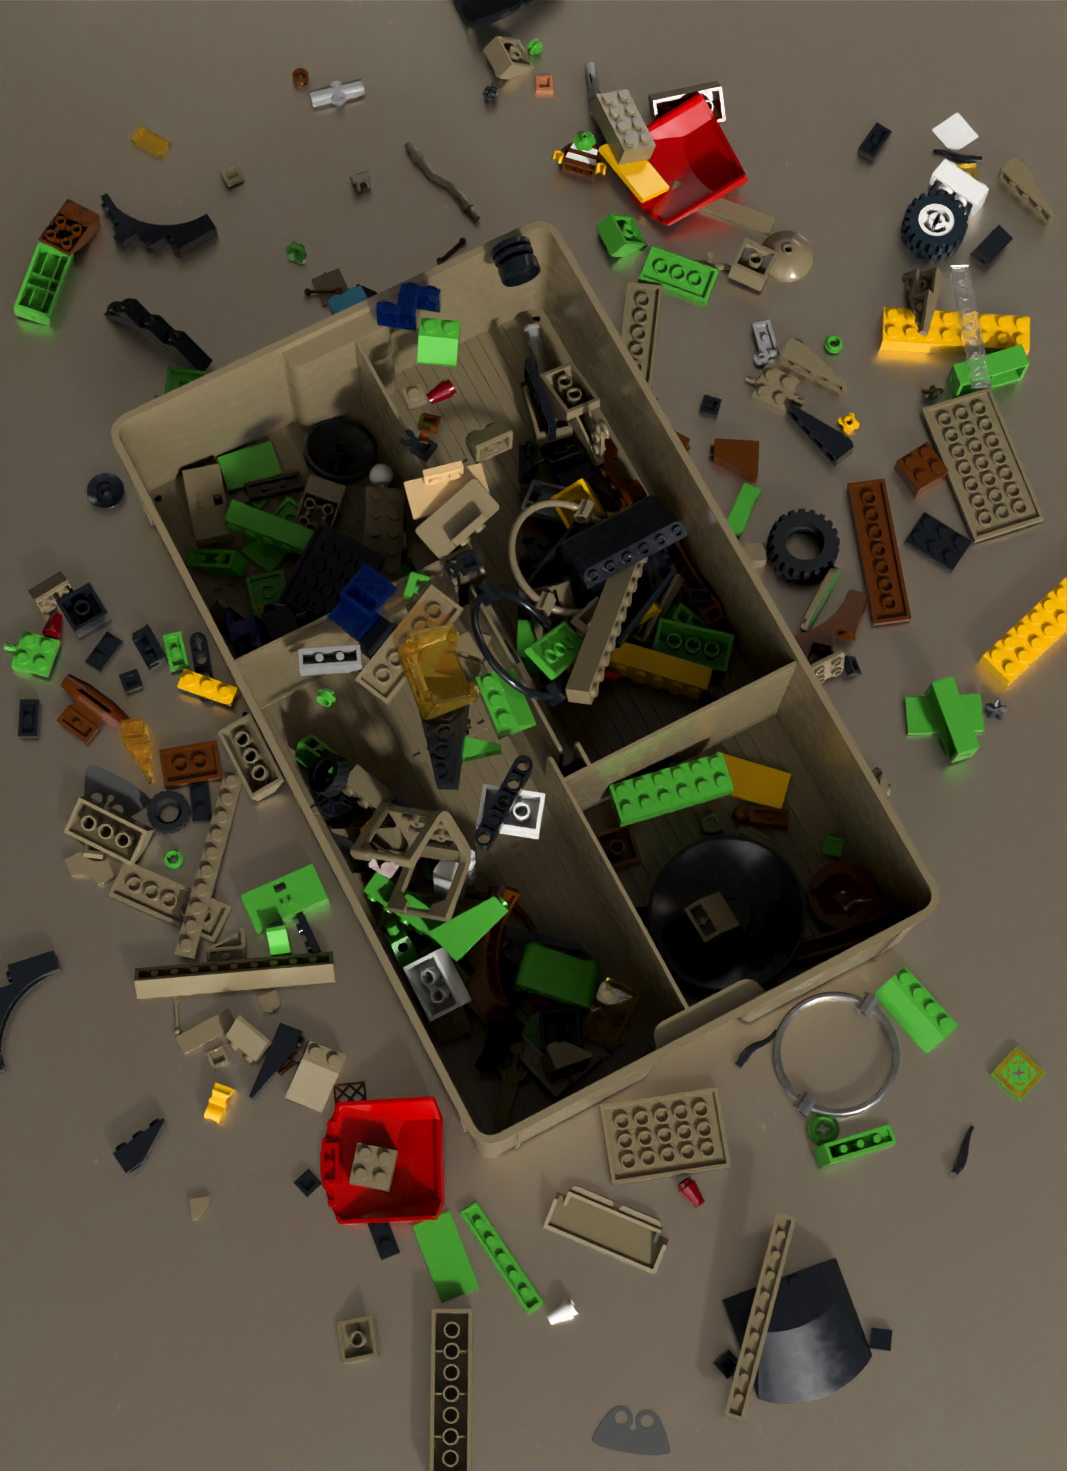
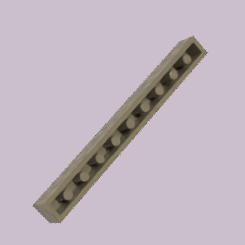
[565,557,648,705]
[134,951,335,999]

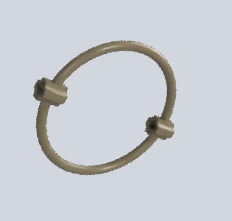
[507,498,601,617]

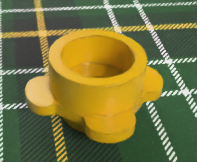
[838,412,860,433]

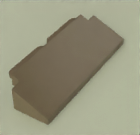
[543,1185,669,1274]

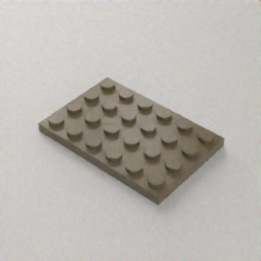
[599,1087,731,1185]

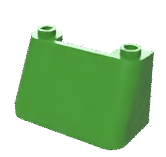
[511,940,601,1015]

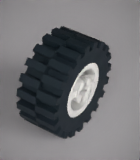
[901,191,968,261]

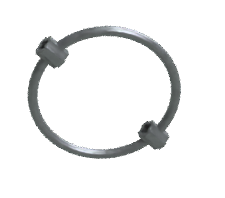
[773,991,900,1117]

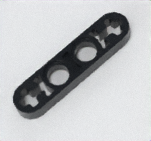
[190,632,215,705]

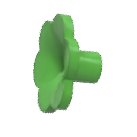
[573,131,596,151]
[285,241,307,264]

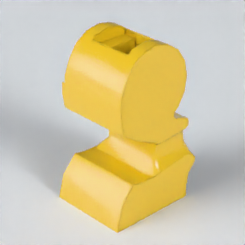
[204,1082,235,1123]

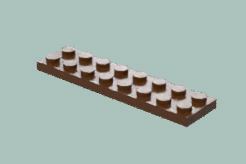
[847,478,911,626]

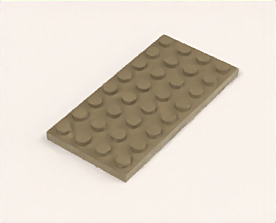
[921,387,1045,543]

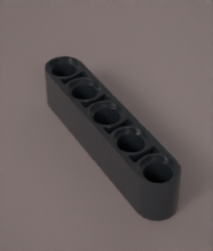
[474,755,533,851]

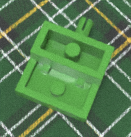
[4,630,60,678]

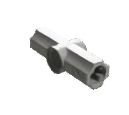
[309,79,365,107]

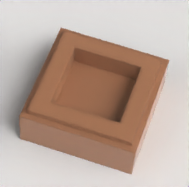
[535,75,553,94]

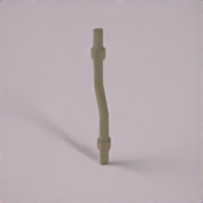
[404,142,480,222]

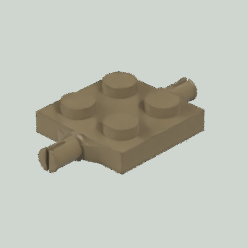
[745,365,805,413]

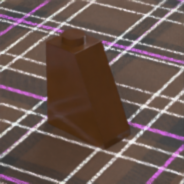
[709,438,759,483]

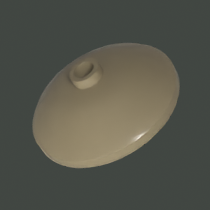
[762,231,814,282]

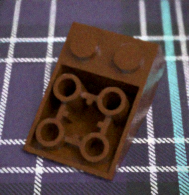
[38,199,101,256]

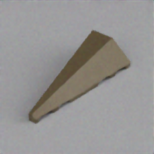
[903,267,945,336]

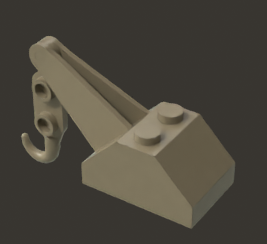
[539,362,610,467]

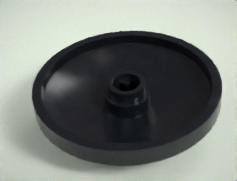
[303,418,378,484]

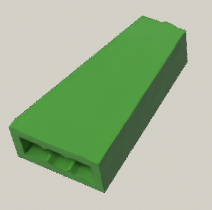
[429,895,510,961]

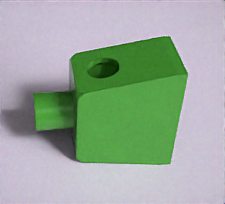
[384,921,419,972]

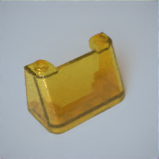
[398,624,481,720]

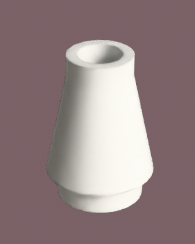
[546,1299,578,1325]

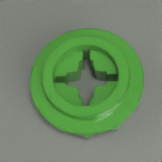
[807,1114,840,1145]

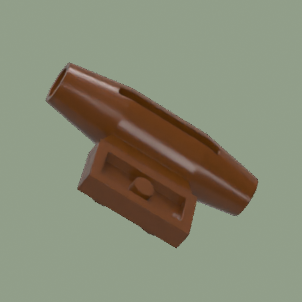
[56,674,131,745]

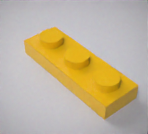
[177,669,238,707]

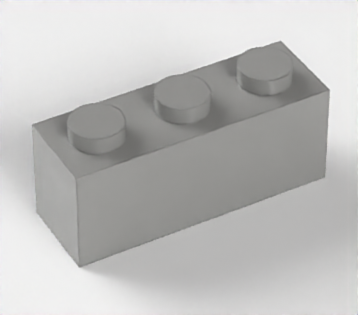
[298,645,362,676]

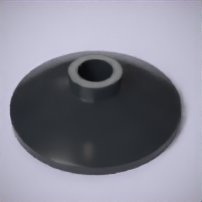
[87,473,125,509]

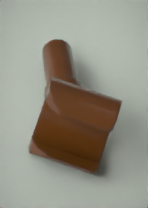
[278,1052,299,1076]

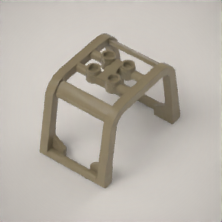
[350,802,471,922]

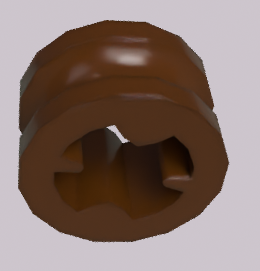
[292,68,309,87]

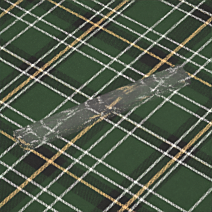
[950,265,991,388]

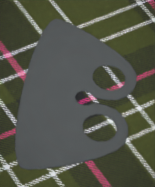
[84,766,150,817]
[592,1406,670,1455]

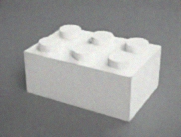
[927,159,989,221]
[477,784,545,839]
[433,841,476,901]
[403,947,472,1022]

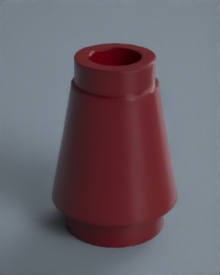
[426,379,457,404]
[42,612,62,640]
[677,1177,705,1208]

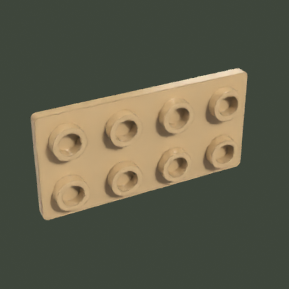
[404,461,490,520]

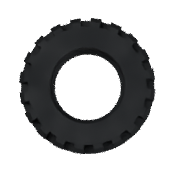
[766,509,840,584]

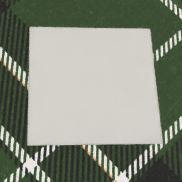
[932,112,979,152]

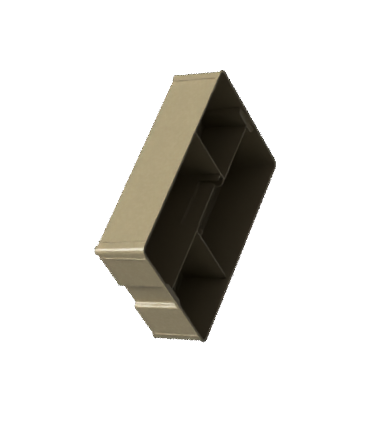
[111,221,940,1158]

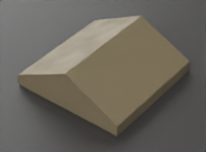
[336,1315,379,1363]

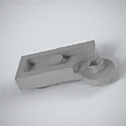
[751,319,779,366]

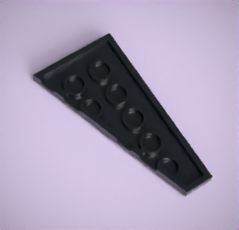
[411,677,473,790]

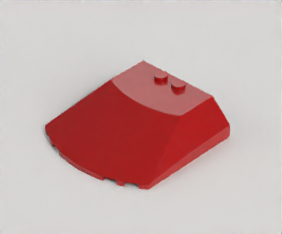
[627,93,749,226]
[320,1096,445,1224]

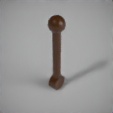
[437,237,466,265]
[304,287,342,295]

